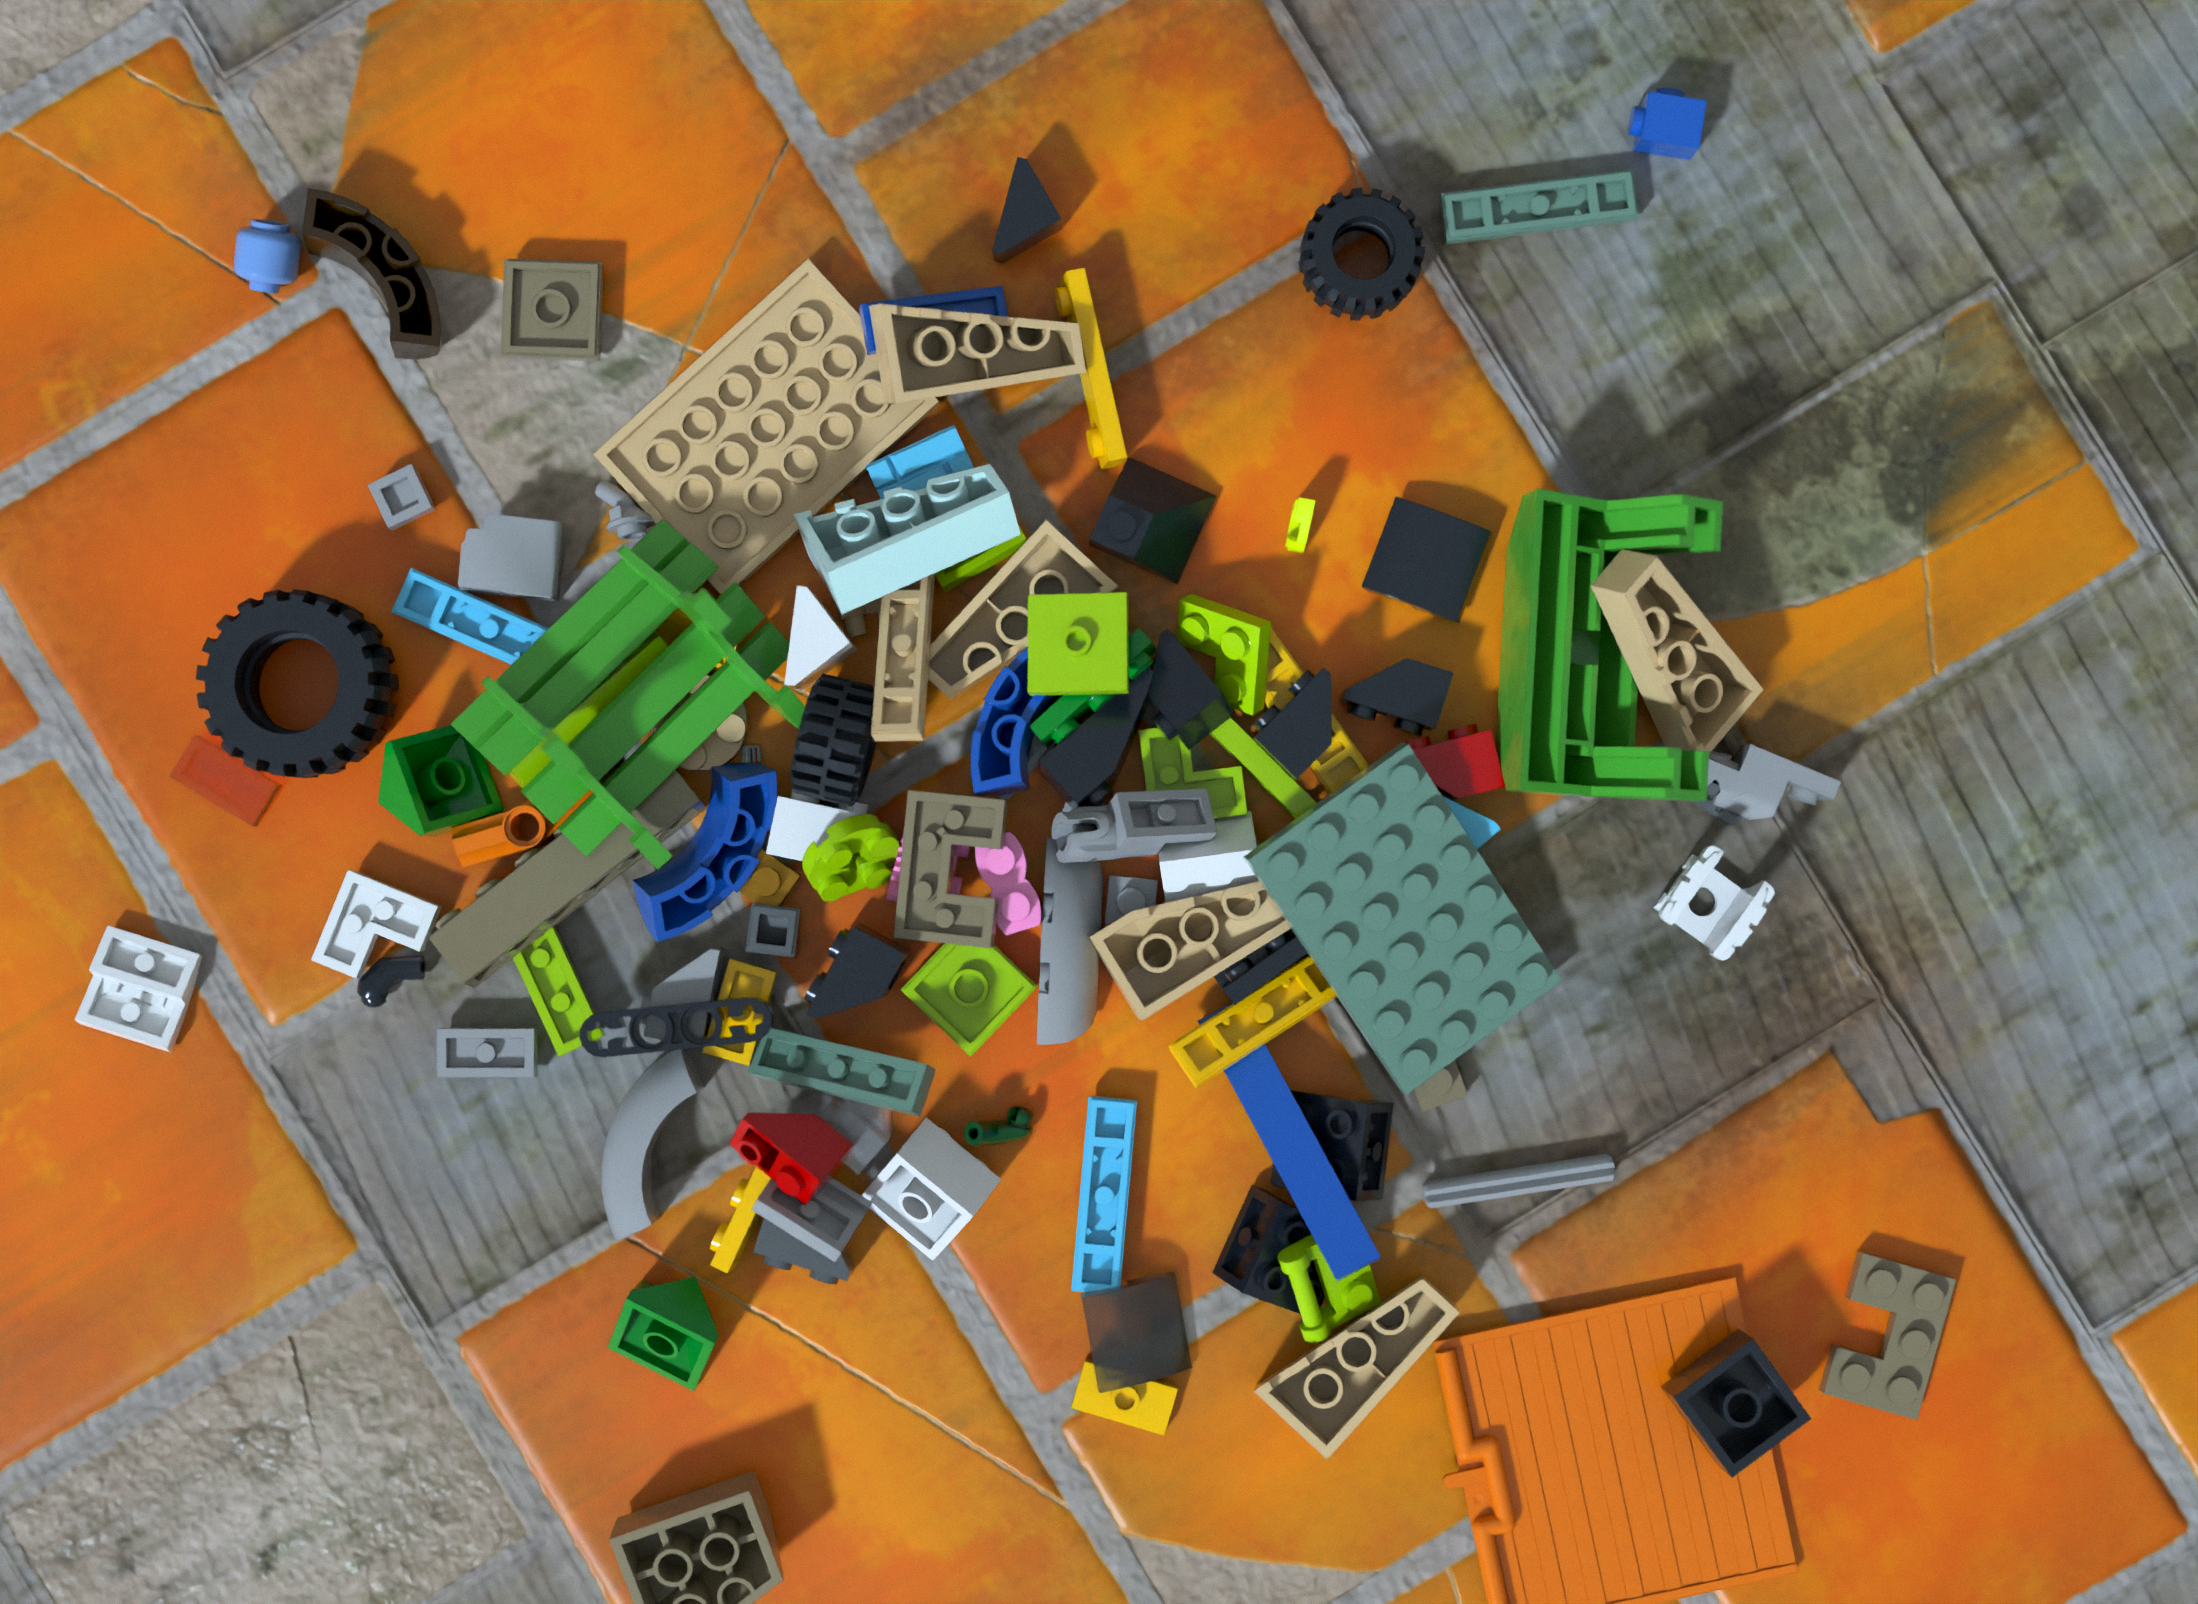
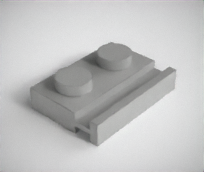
[751,1178,872,1262]

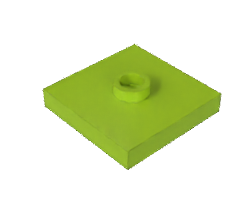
[1028,592,1129,696]
[901,943,1038,1057]

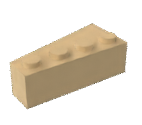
[869,304,1086,404]
[928,520,1119,701]
[1591,549,1764,754]
[1254,1275,1460,1459]

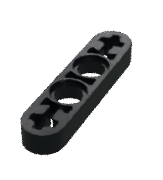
[580,997,774,1057]

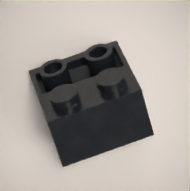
[804,924,912,1019]

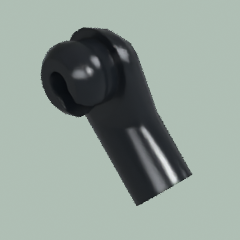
[357,956,426,1008]

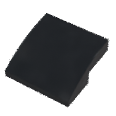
[1362,497,1493,624]

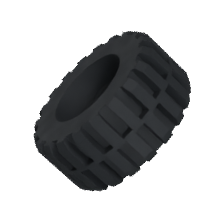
[196,589,399,778]

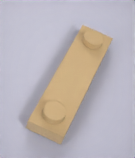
[871,573,935,742]

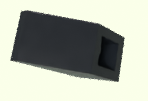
[1339,658,1453,736]
[1253,668,1332,780]

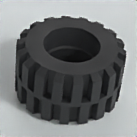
[1298,188,1425,321]
[791,673,877,807]

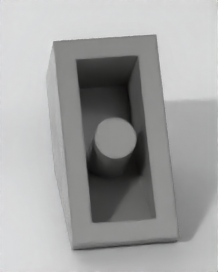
[640,947,726,1040]

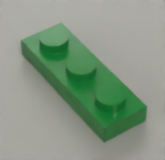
[1029,628,1156,748]

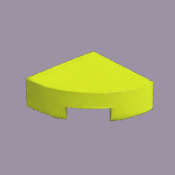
[1285,497,1316,553]

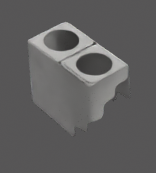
[458,513,568,601]

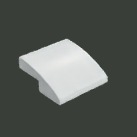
[74,925,202,1053]

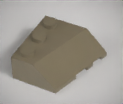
[609,1470,784,1604]

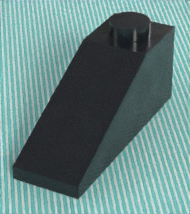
[1038,667,1153,809]

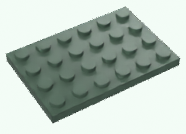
[1243,742,1562,1095]

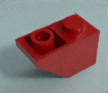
[1404,724,1505,799]
[729,1112,853,1206]

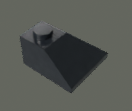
[1089,457,1216,584]

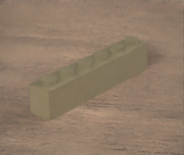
[428,769,707,989]

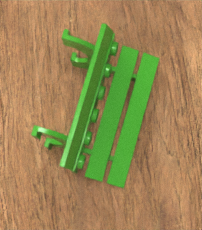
[451,519,805,870]

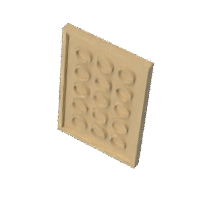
[593,259,940,594]

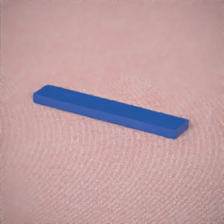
[1198,1003,1381,1282]

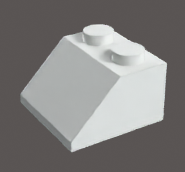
[861,1117,1001,1261]

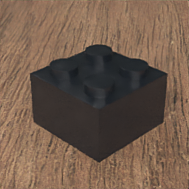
[1660,1329,1811,1478]

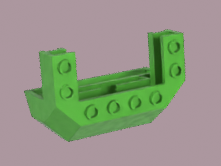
[1495,488,1723,801]

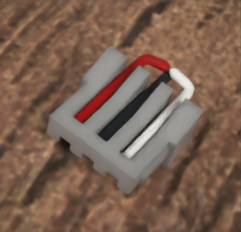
[742,745,762,764]

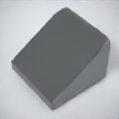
[745,903,801,958]

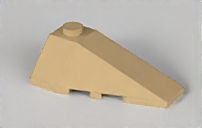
[1090,881,1291,1021]

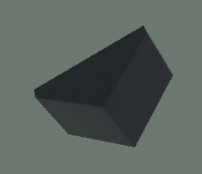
[992,157,1062,263]

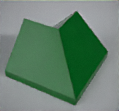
[378,725,504,837]
[608,1276,719,1391]

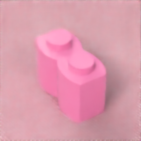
[975,831,1042,935]

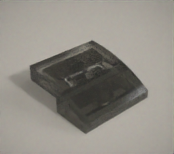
[1081,1271,1192,1393]

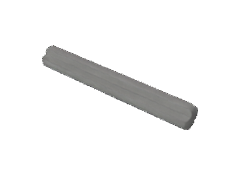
[1423,1154,1615,1208]

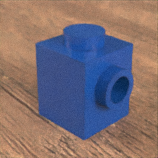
[1628,88,1707,160]

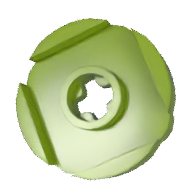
[802,814,899,902]

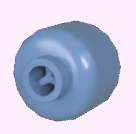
[233,219,301,293]

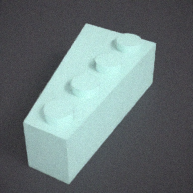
[794,464,1021,614]

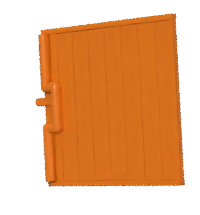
[1432,1276,1798,1604]

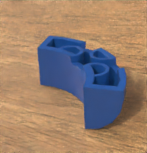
[971,647,1061,796]
[633,763,777,942]

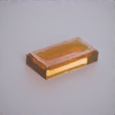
[169,735,282,826]

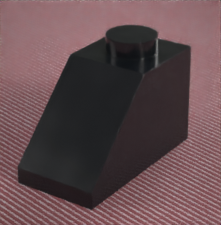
[1149,628,1234,750]

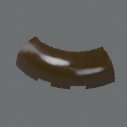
[302,188,441,359]

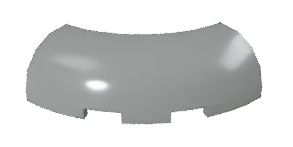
[1037,838,1104,1045]
[601,1049,705,1241]

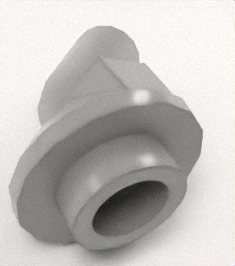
[595,480,655,540]

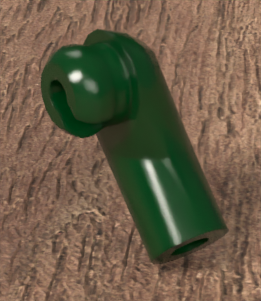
[964,1106,1033,1146]

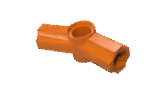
[451,790,593,868]

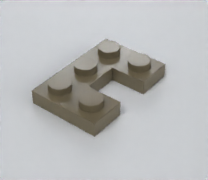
[893,790,1008,948]
[1819,1250,1956,1420]

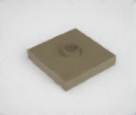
[501,259,604,361]

